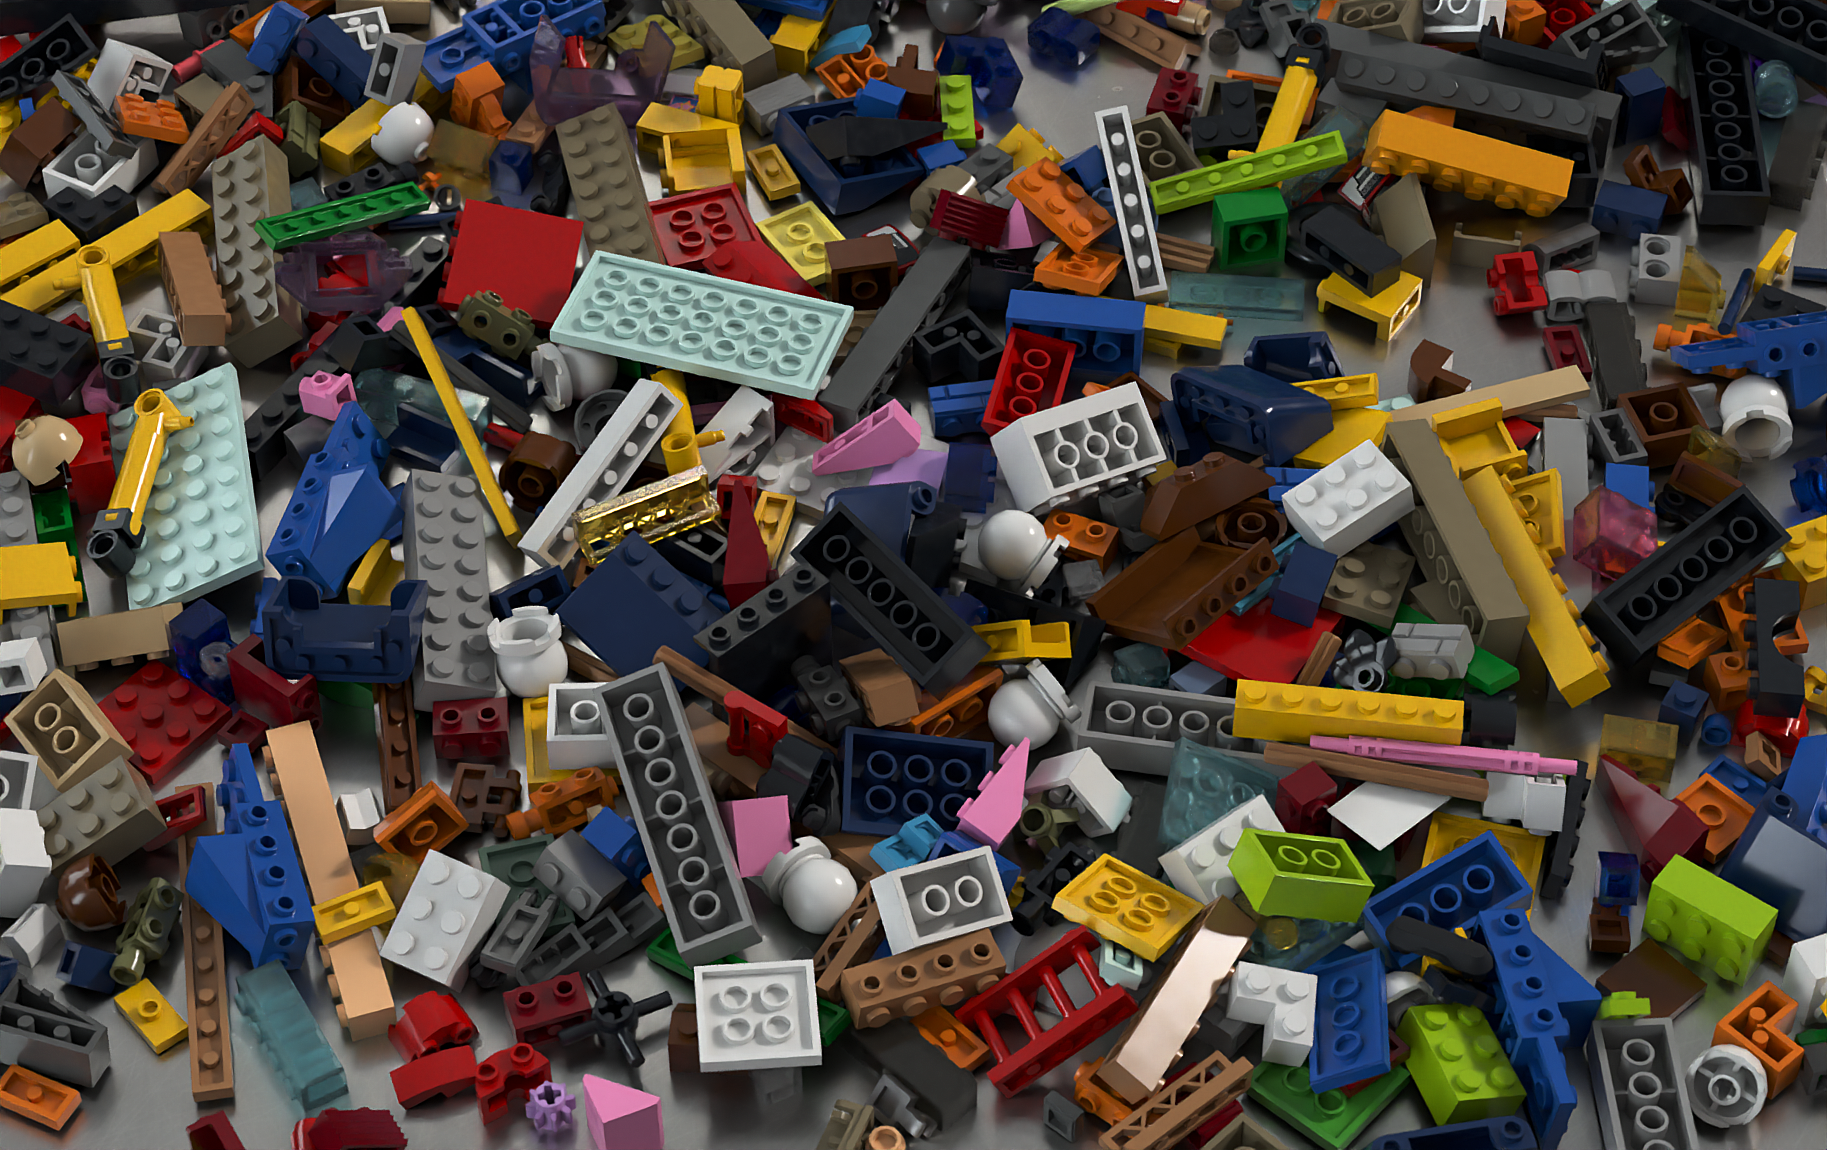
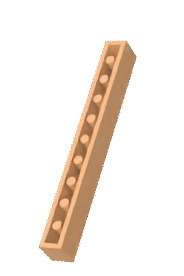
[262,720,397,1042]

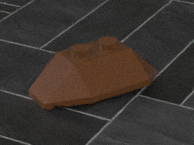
[1140,452,1276,541]

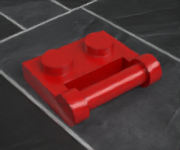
[724,691,788,769]

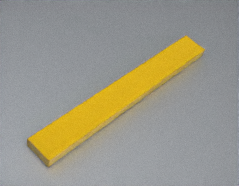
[400,306,523,550]

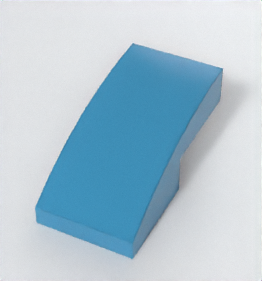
[809,24,872,68]
[869,813,945,873]

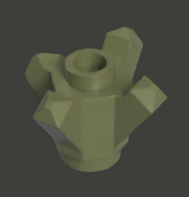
[1012,791,1080,856]

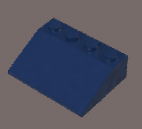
[772,96,924,215]
[553,530,725,694]
[837,726,994,838]

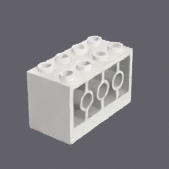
[990,381,1167,517]

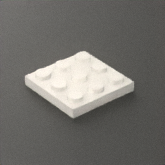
[694,959,822,1072]

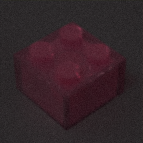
[1573,485,1658,581]

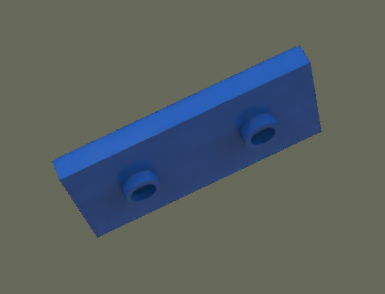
[1307,947,1390,1094]

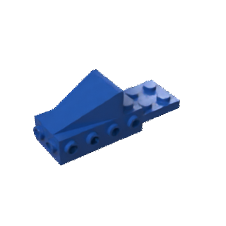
[420,0,606,95]
[1670,310,1827,409]
[265,401,405,600]
[184,743,315,973]
[1469,908,1602,1150]

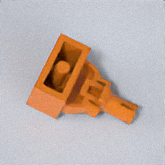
[450,61,526,166]

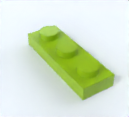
[939,75,976,148]

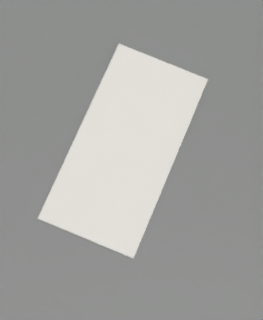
[1326,762,1480,851]

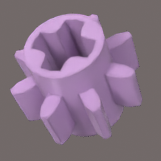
[525,1081,576,1132]

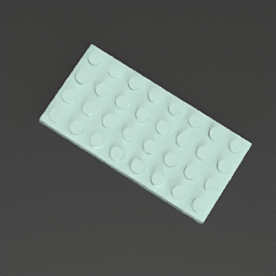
[550,250,854,401]
[109,362,264,610]

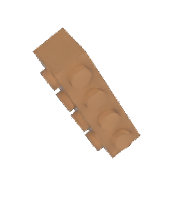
[838,648,922,727]
[839,927,1007,1030]

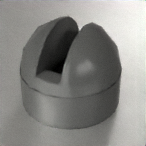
[434,184,461,210]

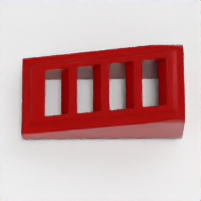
[216,111,283,159]
[772,392,834,443]
[142,785,207,852]

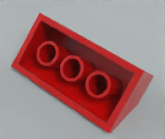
[702,240,828,301]
[981,327,1077,437]

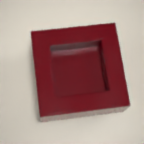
[216,710,270,755]

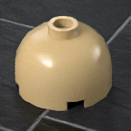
[11,415,83,486]

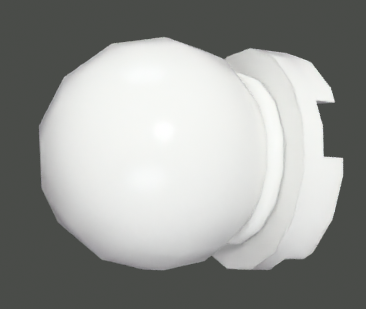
[531,342,619,412]
[1719,374,1793,463]
[978,510,1070,597]
[487,606,568,698]
[988,658,1082,751]
[761,836,858,935]

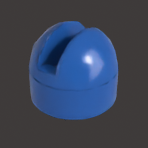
[1701,713,1732,746]

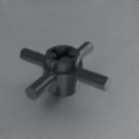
[557,970,673,1068]

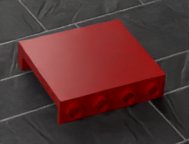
[436,198,584,344]
[1161,574,1347,684]

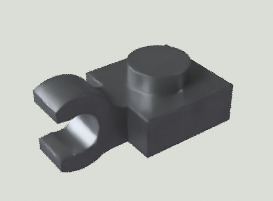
[864,1074,937,1138]

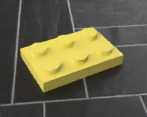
[607,14,705,79]
[755,200,846,287]

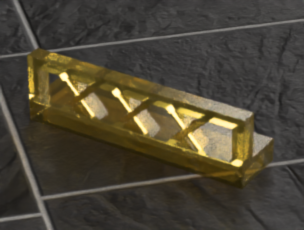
[571,464,722,566]

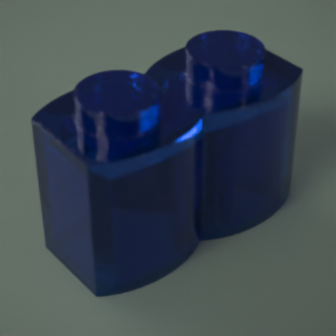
[1028,7,1100,66]
[944,442,998,514]

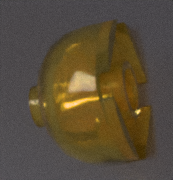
[362,853,421,931]

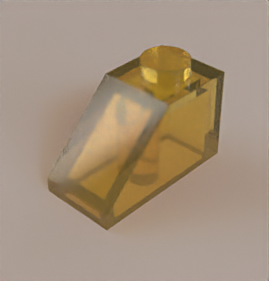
[1674,245,1726,322]
[1687,424,1742,480]

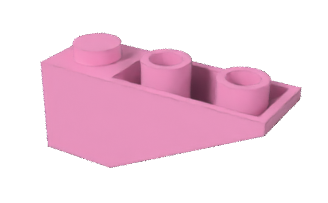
[955,737,1030,852]

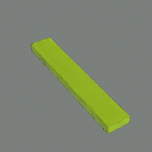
[1148,130,1349,216]

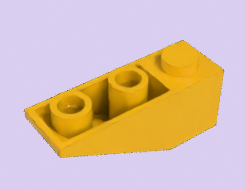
[636,102,740,155]

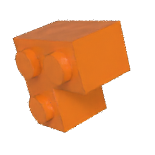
[1710,980,1805,1100]

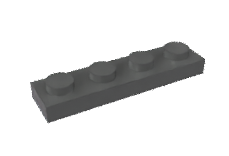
[51,70,138,159]

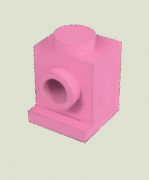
[81,363,123,415]
[298,370,357,421]

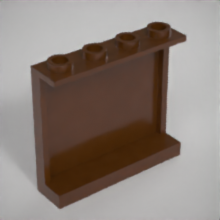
[1085,525,1280,651]

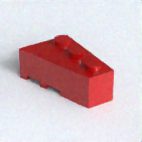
[63,412,117,516]

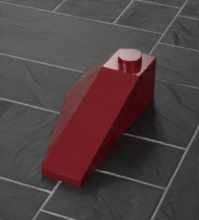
[723,480,780,611]
[1595,753,1710,885]

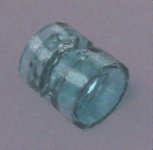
[1754,60,1798,118]

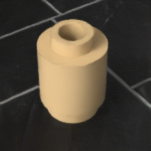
[1163,0,1212,36]

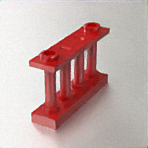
[954,924,1140,1099]

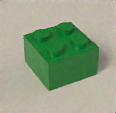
[1210,186,1289,271]

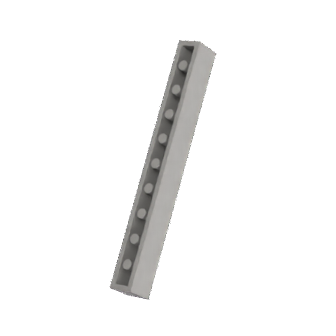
[1540,417,1600,705]

